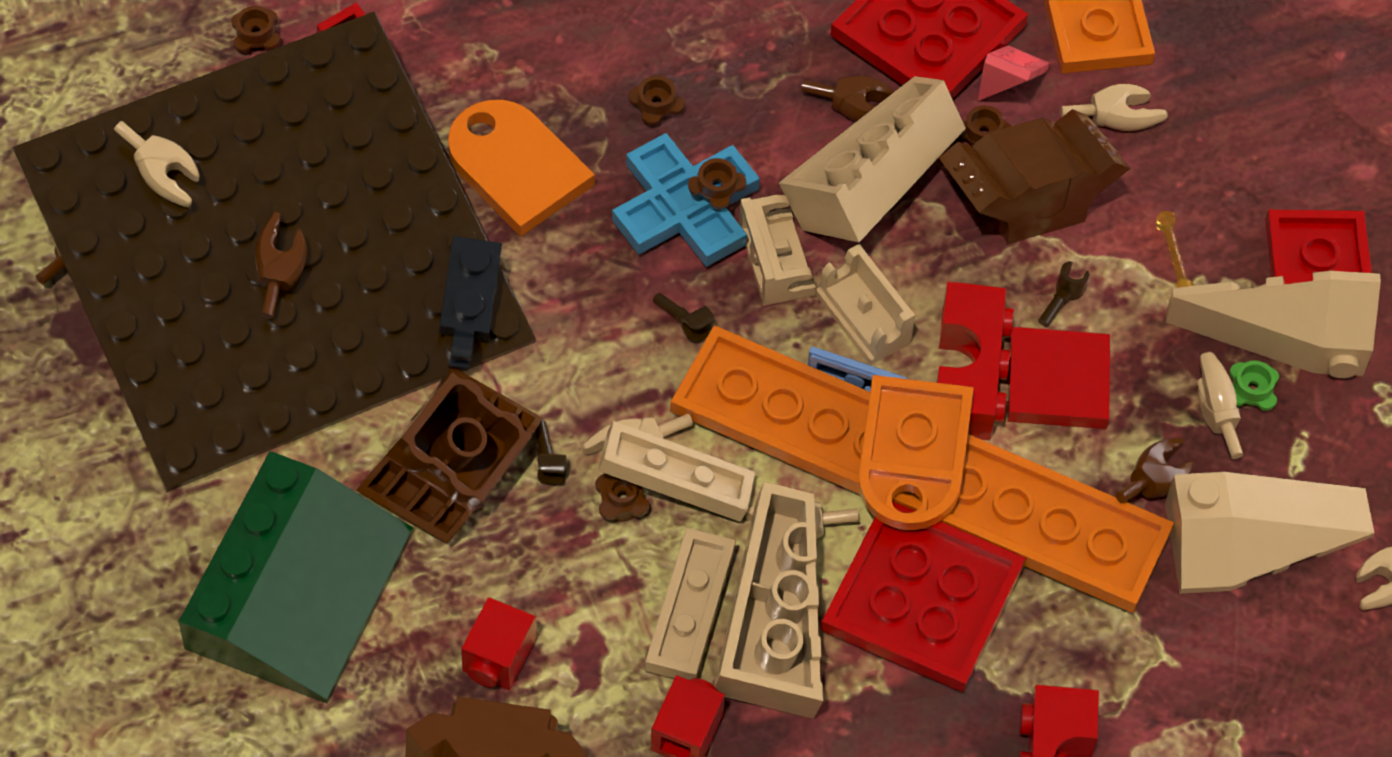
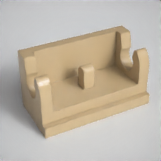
[739,195,816,306]
[815,244,915,365]

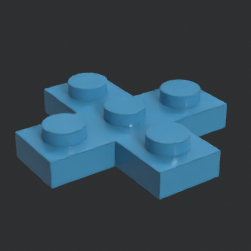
[612,133,760,267]

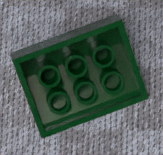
[178,451,414,704]

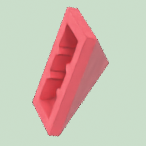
[978,45,1051,101]

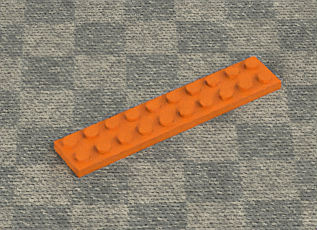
[670,325,1174,613]

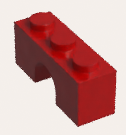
[936,281,1014,441]
[1019,684,1099,757]

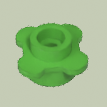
[1229,360,1279,411]

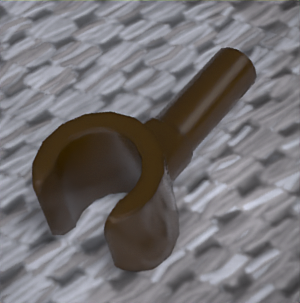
[1038,261,1090,327]
[653,292,715,342]
[535,420,567,485]

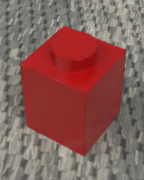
[461,597,537,691]
[650,675,725,757]

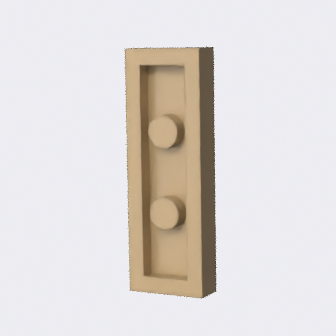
[598,420,755,522]
[645,528,736,680]

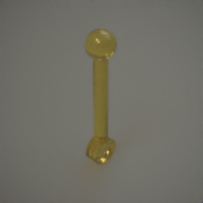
[1156,211,1194,288]

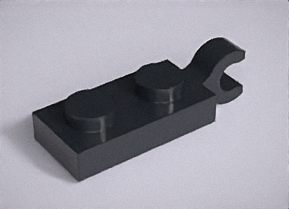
[438,235,502,371]

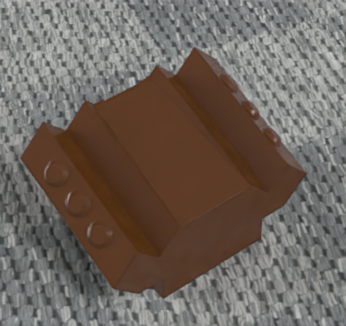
[939,109,1131,245]
[356,368,542,543]
[405,696,588,757]

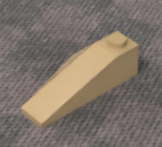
[1165,271,1381,378]
[1165,472,1374,594]

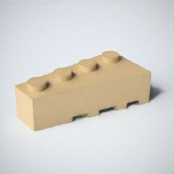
[779,76,966,242]
[714,482,823,719]

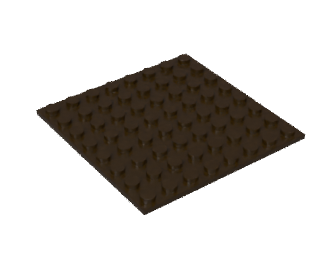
[12,11,536,493]

